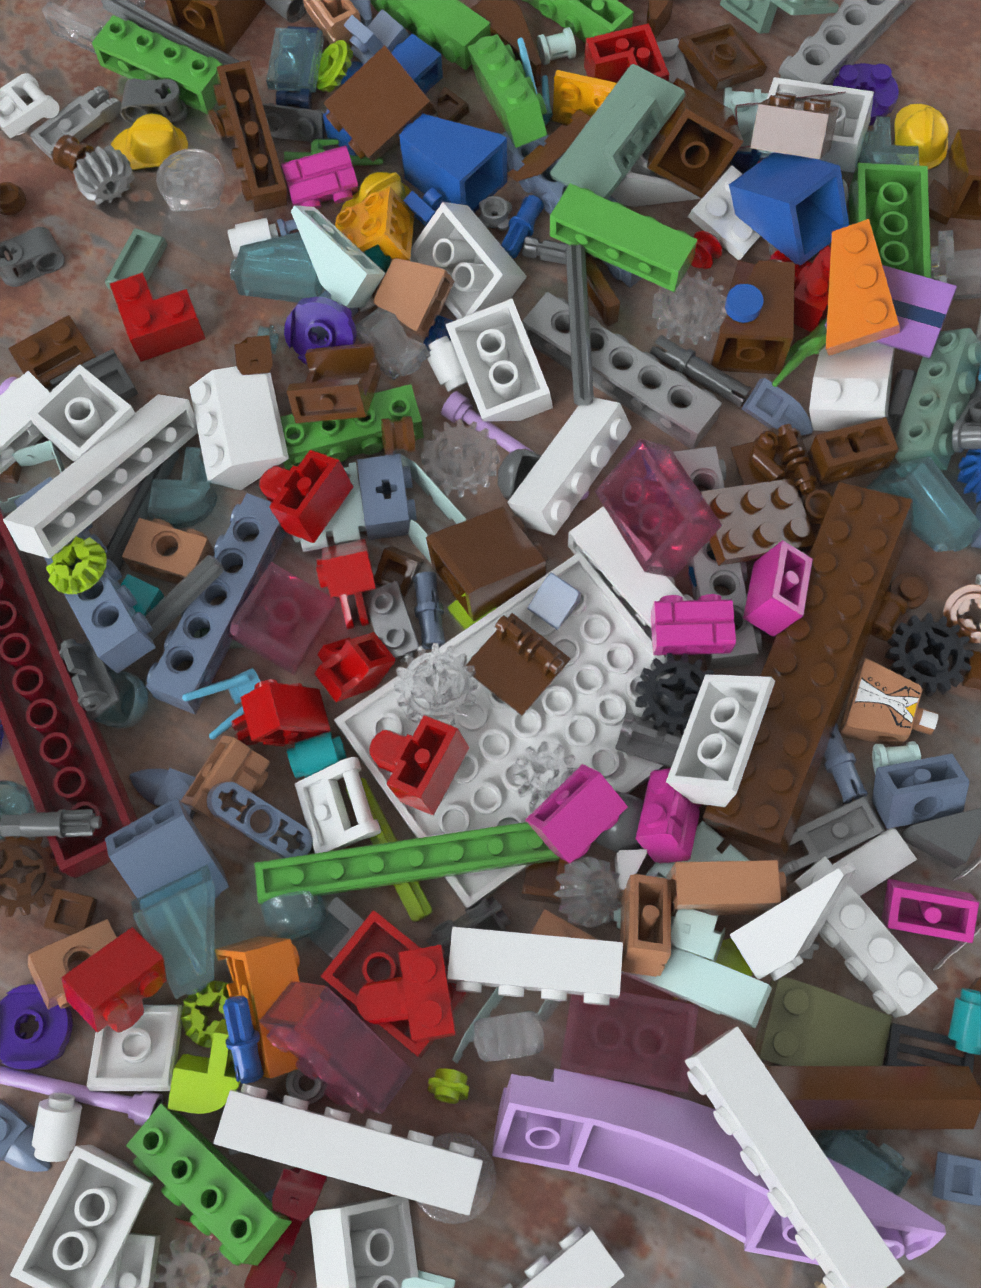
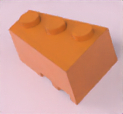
[826,219,900,356]
[214,936,317,1079]

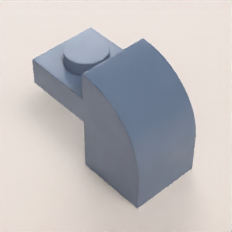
[344,9,410,64]

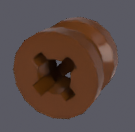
[52,134,95,174]
[381,416,415,455]

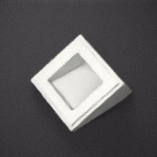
[615,849,647,897]

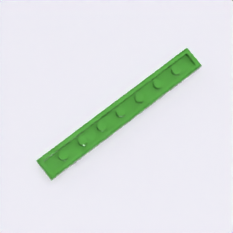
[254,822,560,905]

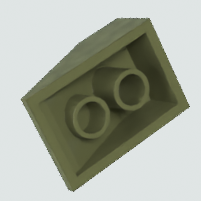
[754,976,892,1066]

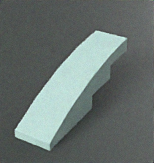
[621,946,772,1028]

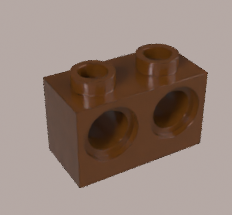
[808,417,899,486]

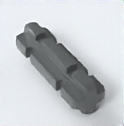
[522,236,569,264]

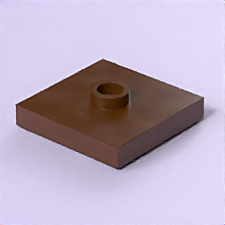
[677,23,767,91]

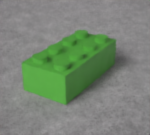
[849,163,931,279]

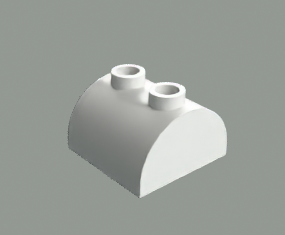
[27,365,135,462]

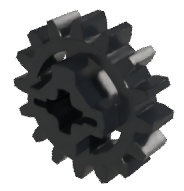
[885,613,973,697]
[635,653,714,736]

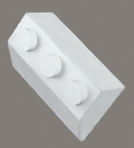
[410,202,527,320]
[445,299,553,421]
[189,366,289,490]
[666,674,775,807]
[10,1145,153,1288]
[309,1195,419,1288]

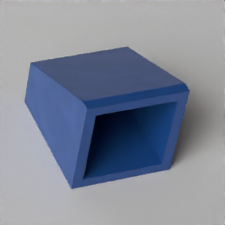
[399,114,507,213]
[729,152,849,266]

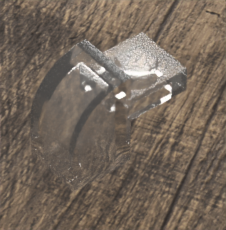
[930,230,981,300]
[355,308,431,380]

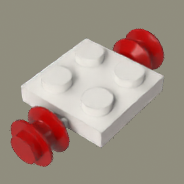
[688,161,761,269]

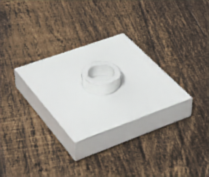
[86,1005,183,1091]

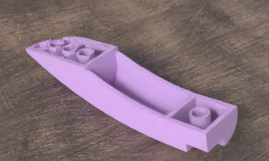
[492,1068,946,1265]

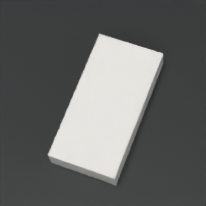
[833,827,917,896]

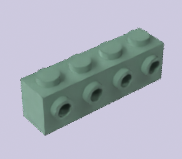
[895,328,981,472]

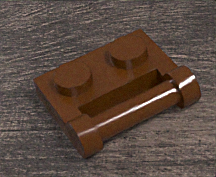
[8,315,96,389]

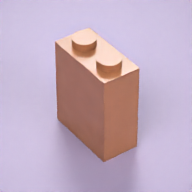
[666,860,787,916]

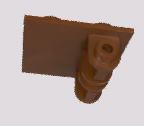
[730,424,821,498]
[463,613,571,716]

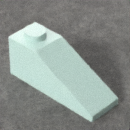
[291,206,386,308]

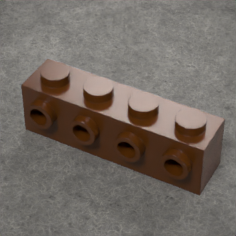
[213,60,287,212]

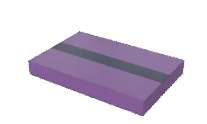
[825,265,957,358]

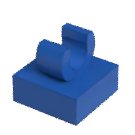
[403,187,445,227]

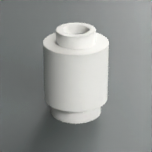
[228,218,280,259]
[425,336,467,392]
[32,1093,82,1162]

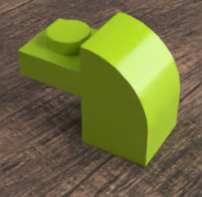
[167,1019,241,1114]

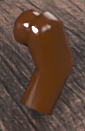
[751,431,786,482]

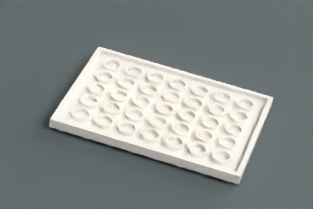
[334,552,692,909]

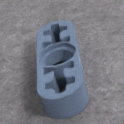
[207,782,312,858]

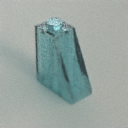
[230,232,323,303]
[866,456,981,552]
[131,865,215,999]

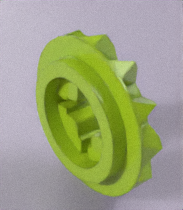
[314,40,353,92]
[46,536,107,594]
[180,980,236,1048]

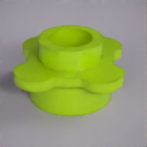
[428,1068,470,1104]

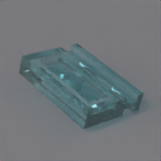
[266,27,324,93]

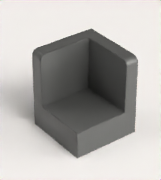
[310,896,364,960]

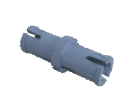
[413,572,446,649]
[824,723,868,804]

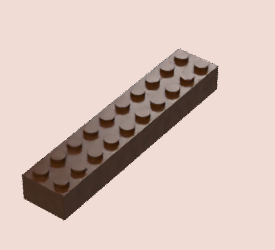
[703,482,914,858]

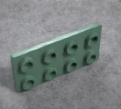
[720,0,839,34]
[550,64,686,200]

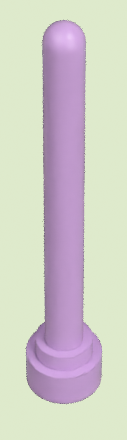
[441,391,589,500]
[0,1066,163,1126]

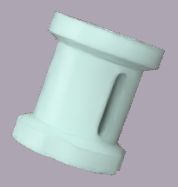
[537,27,576,65]
[872,741,921,775]

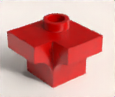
[314,632,396,702]

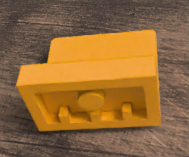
[552,70,617,125]
[335,186,414,261]

